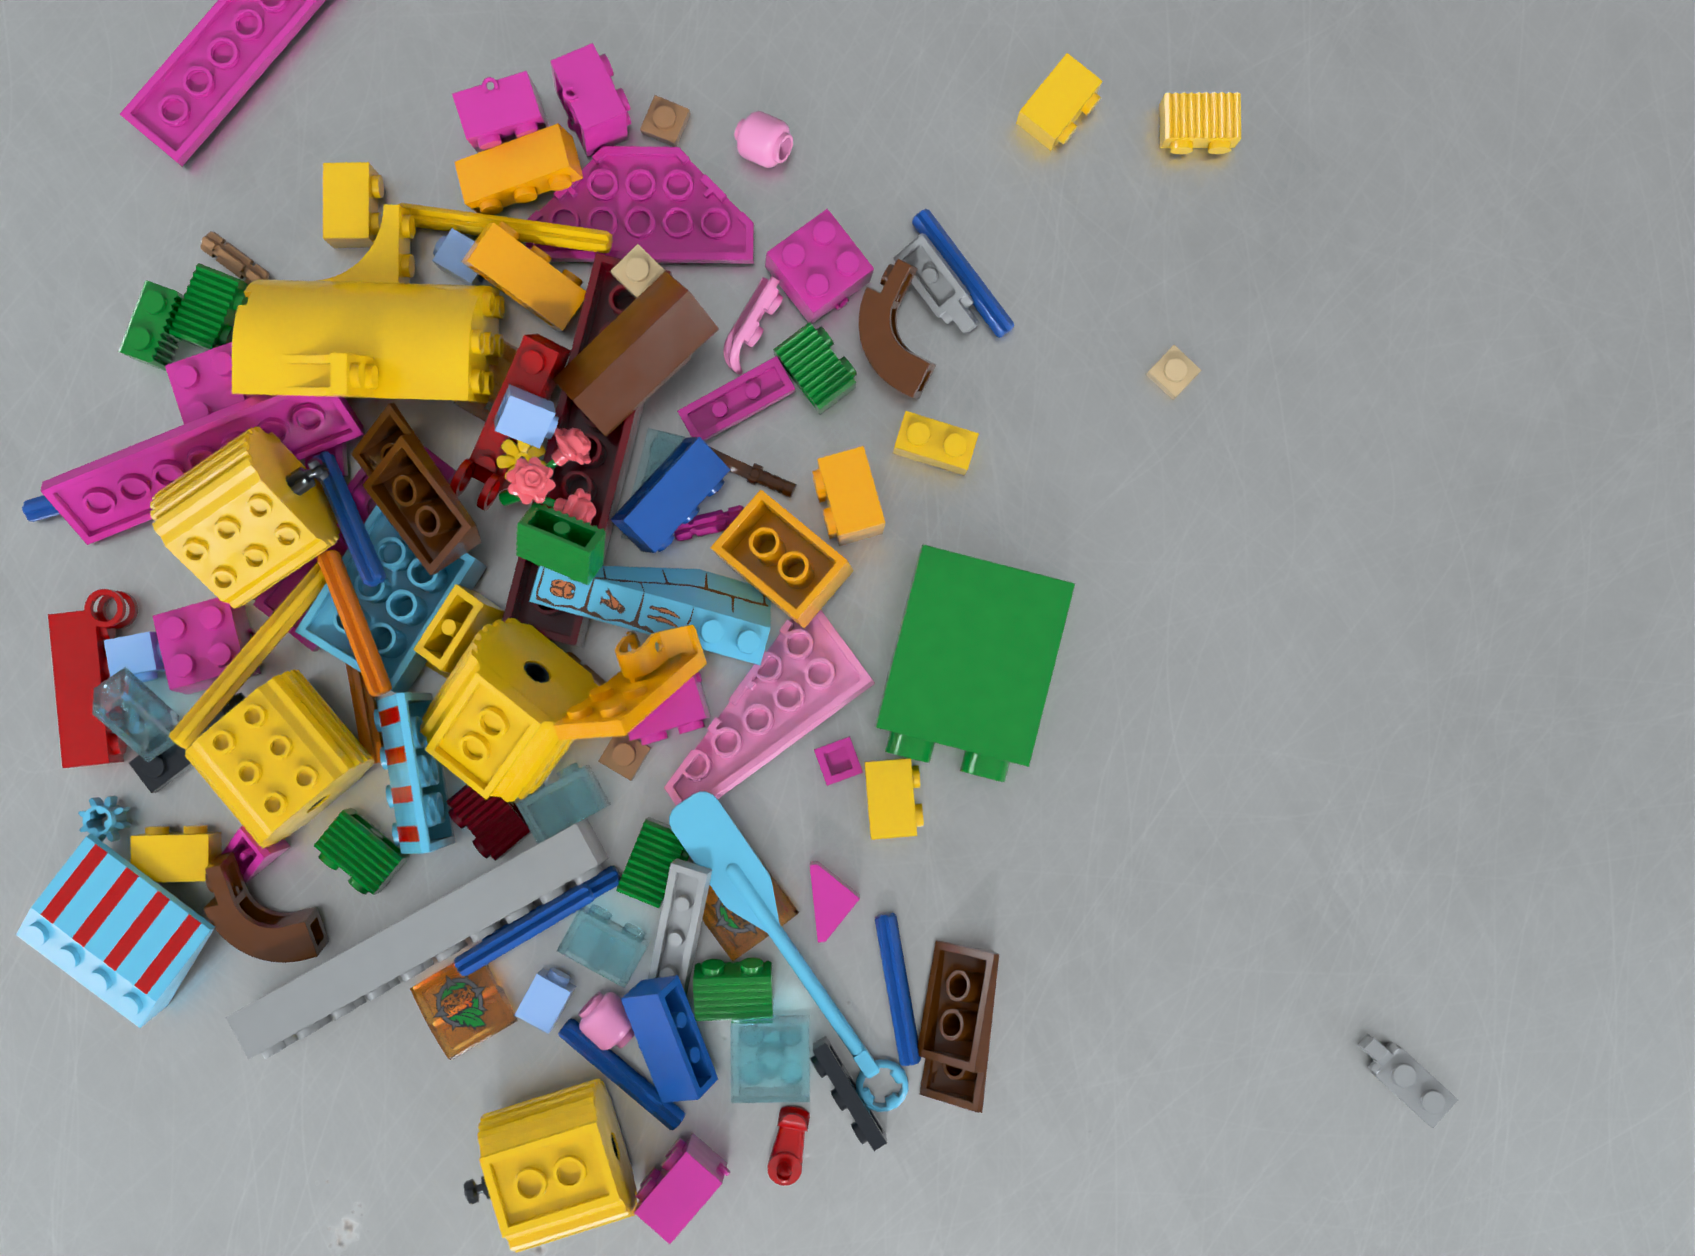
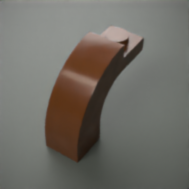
[859,259,936,398]
[203,851,329,963]

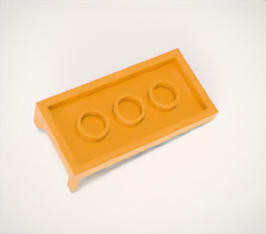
[554,625,707,740]

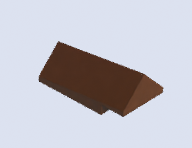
[553,271,719,437]
[351,402,482,575]
[917,941,999,1113]

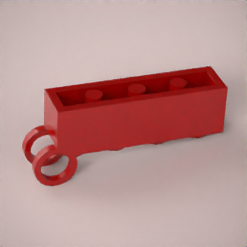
[450,333,571,511]
[48,589,138,768]

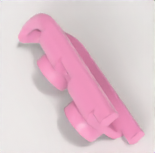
[723,277,783,375]

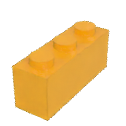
[454,123,583,215]
[461,222,586,331]

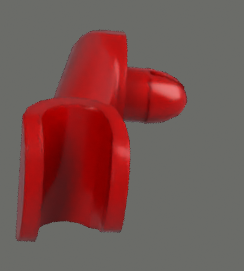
[767,1105,810,1186]

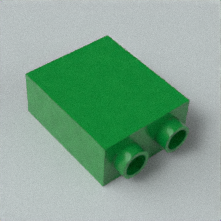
[874,544,1075,783]

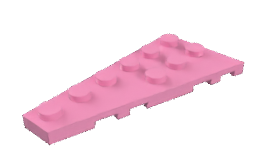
[664,610,875,805]

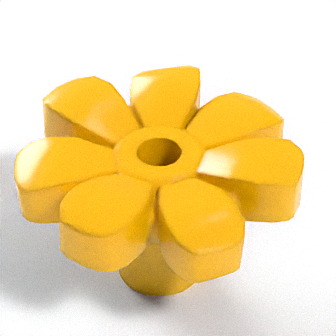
[497,439,547,482]

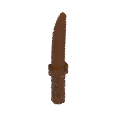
[709,446,797,498]

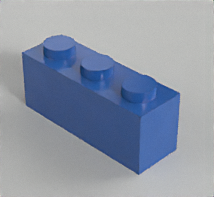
[610,437,730,553]
[621,975,718,1103]

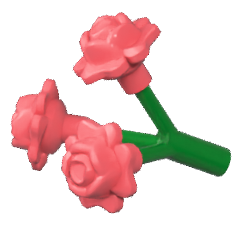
[499,427,597,525]

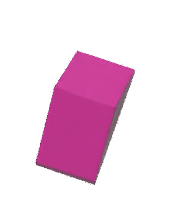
[221,826,291,884]
[810,861,860,943]

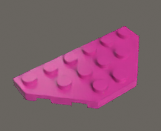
[525,146,754,264]

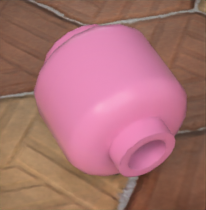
[734,111,793,168]
[578,992,635,1050]

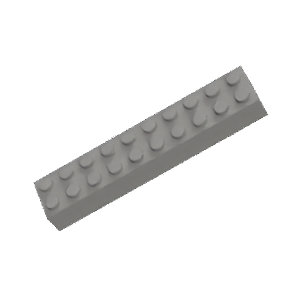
[226,818,608,1059]

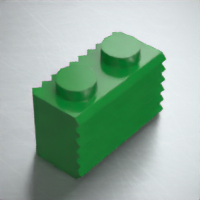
[169,263,248,350]
[118,280,184,371]
[773,322,857,414]
[516,502,606,585]
[314,808,410,895]
[616,817,690,908]
[693,957,774,1021]

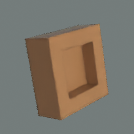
[640,95,691,147]
[598,734,652,781]

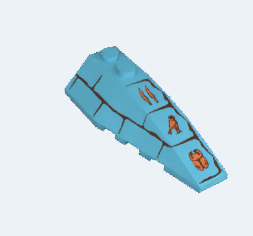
[529,566,771,665]

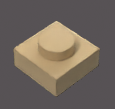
[611,244,665,299]
[1146,345,1202,400]

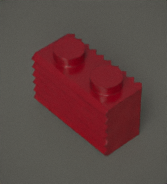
[446,784,536,861]

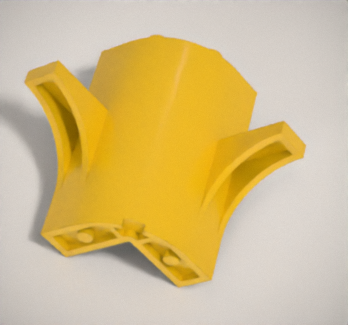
[232,204,505,403]

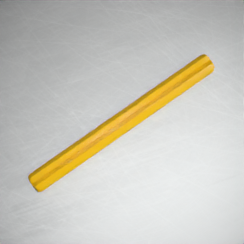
[398,203,613,253]
[169,561,326,749]

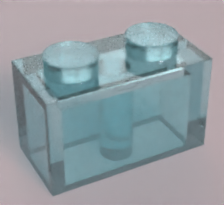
[92,667,179,762]
[516,762,611,844]
[557,904,651,988]

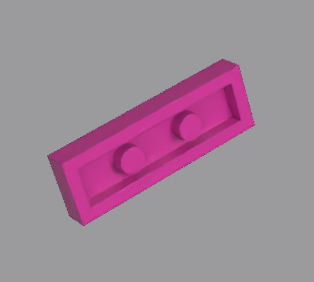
[677,356,796,442]

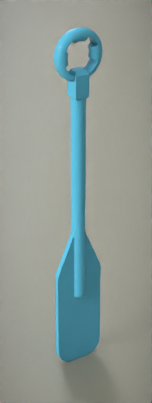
[669,791,908,1112]

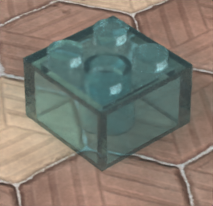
[730,1015,811,1103]

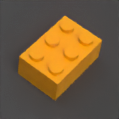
[812,446,885,546]
[710,489,854,629]

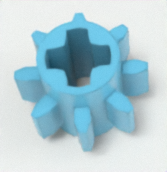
[78,796,132,842]

